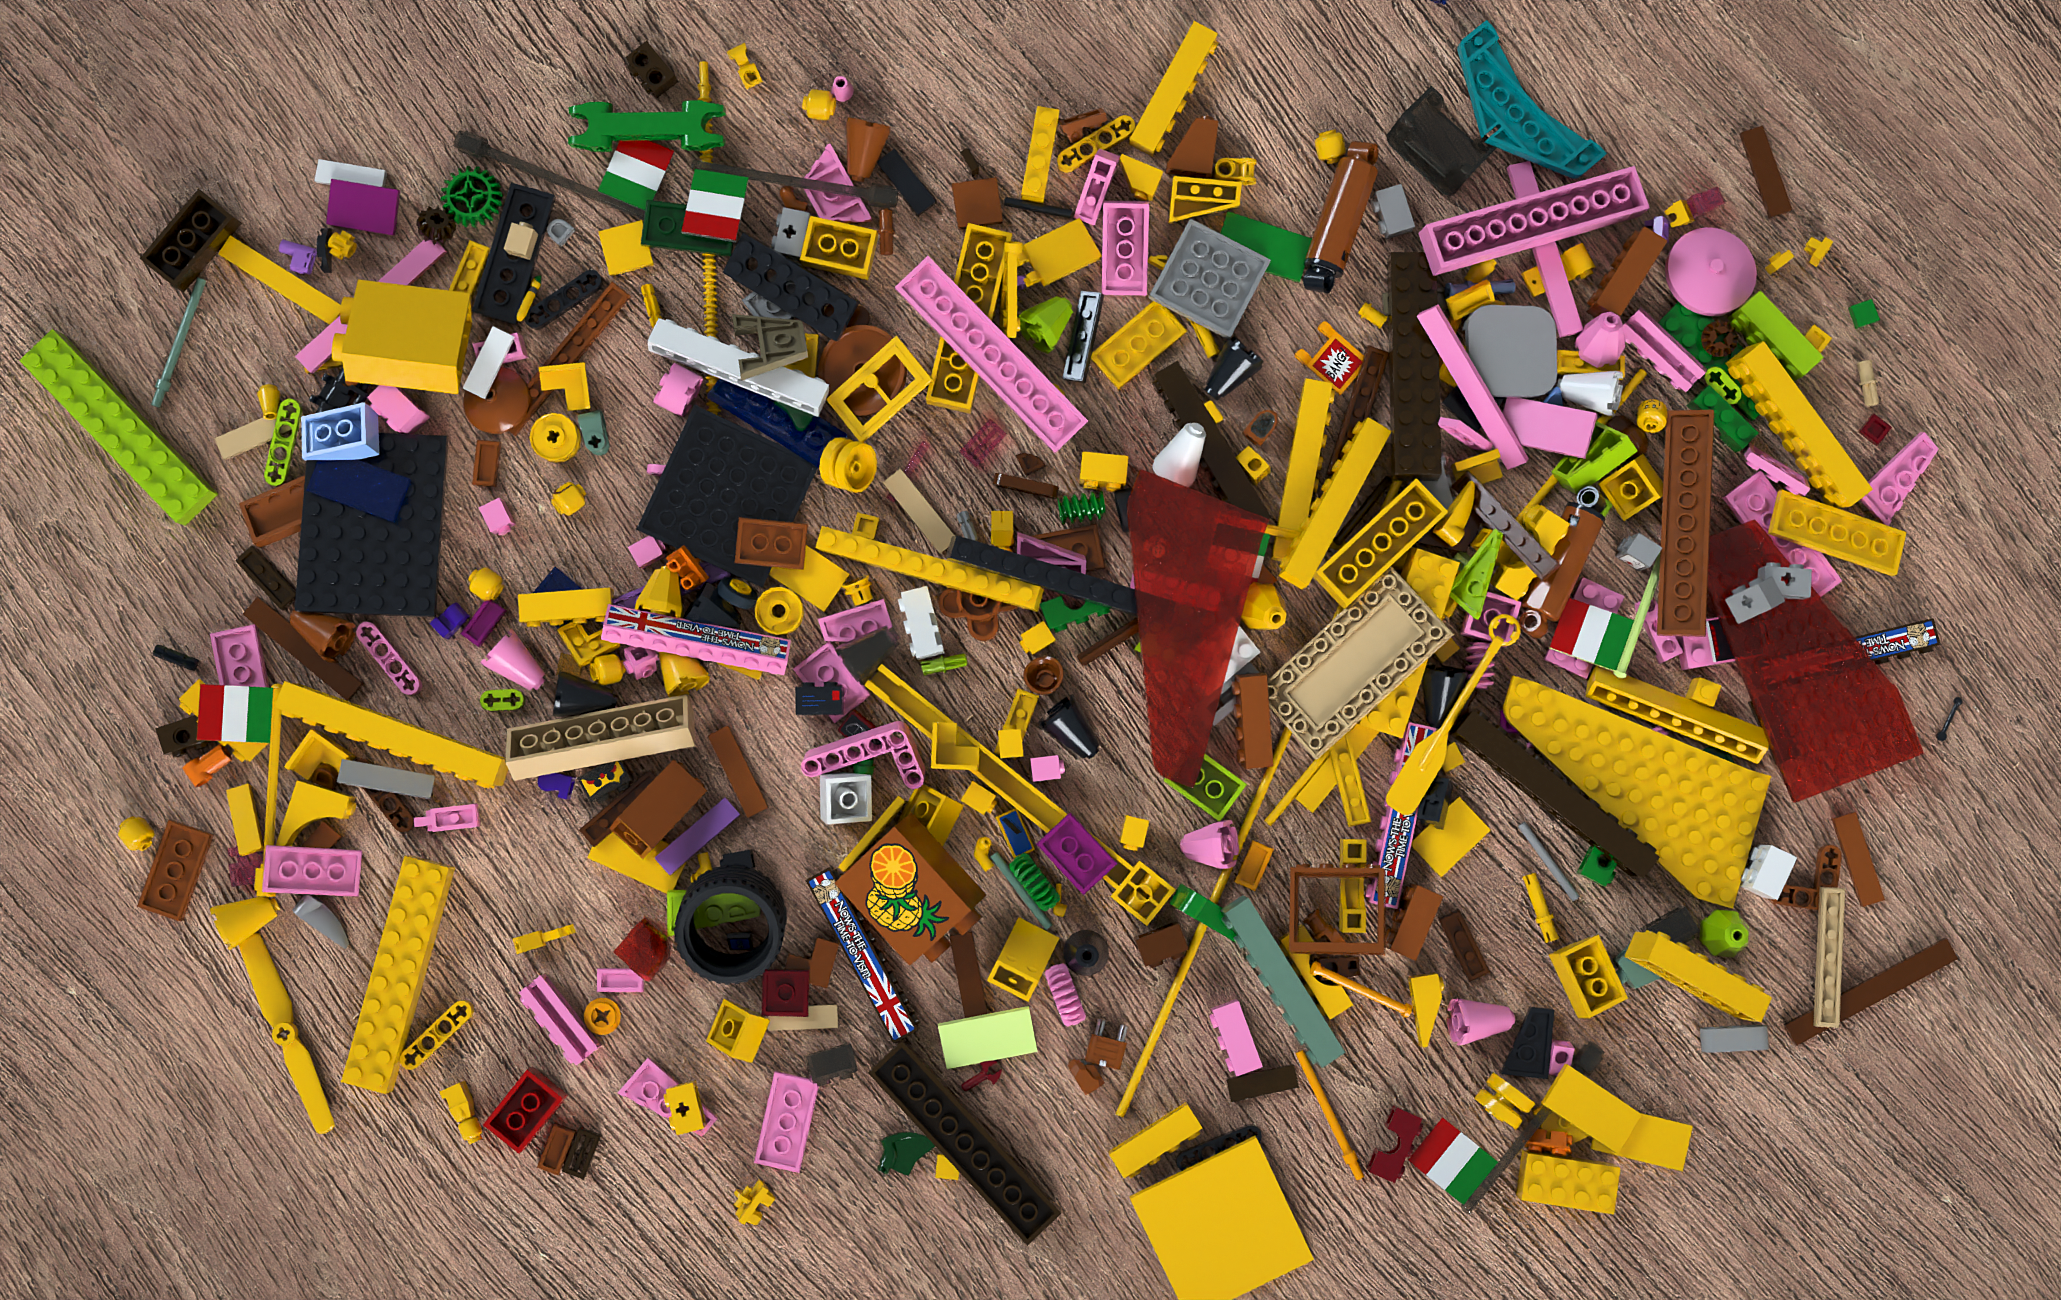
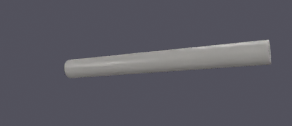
[1518,821,1580,901]

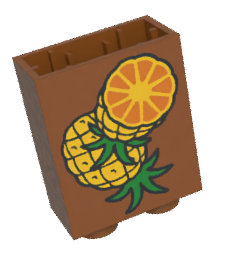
[834,813,986,966]

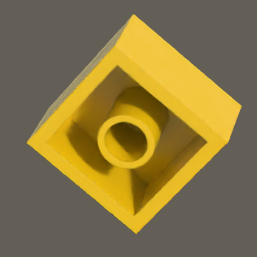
[1079,452,1129,492]

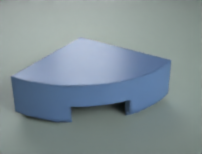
[1541,386,1563,406]

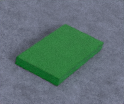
[1220,211,1312,283]

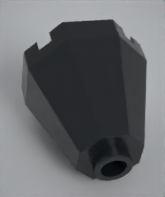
[683,581,741,629]

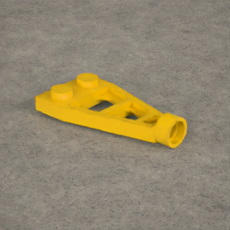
[999,241,1023,338]

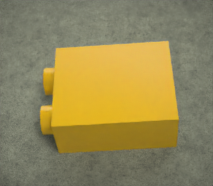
[332,279,473,394]

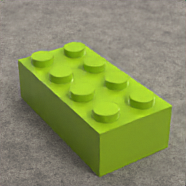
[1728,290,1824,381]

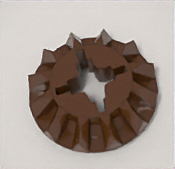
[1701,320,1739,357]

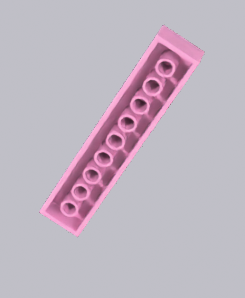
[1418,166,1650,276]

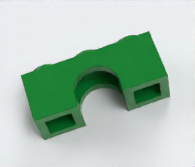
[1686,385,1759,453]
[1040,596,1111,633]

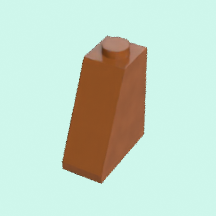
[1165,116,1219,179]

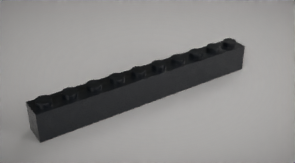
[946,535,1176,624]

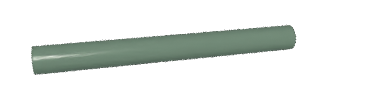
[991,851,1053,930]

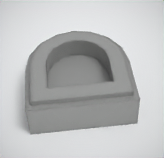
[547,219,575,247]

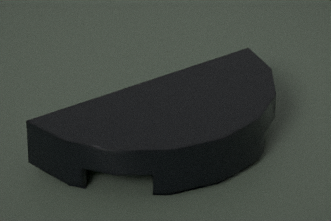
[317,228,332,273]

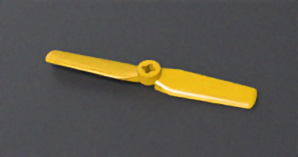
[238,933,335,1134]

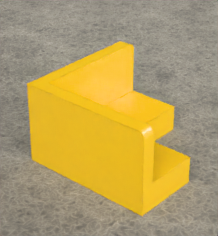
[538,362,591,411]
[931,722,980,770]
[284,729,356,781]

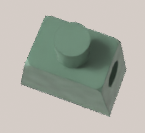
[1613,943,1662,989]

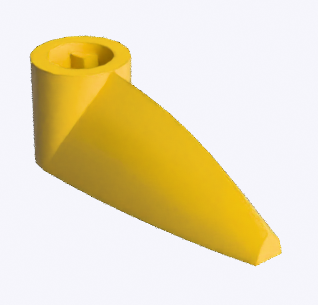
[1433,481,1475,547]

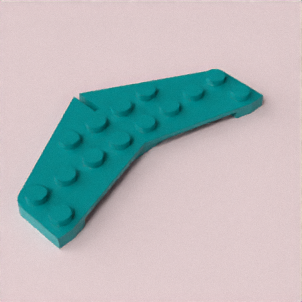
[1457,20,1607,179]

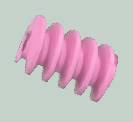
[1464,642,1495,690]

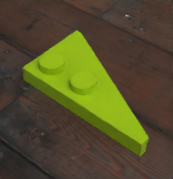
[1449,528,1503,620]

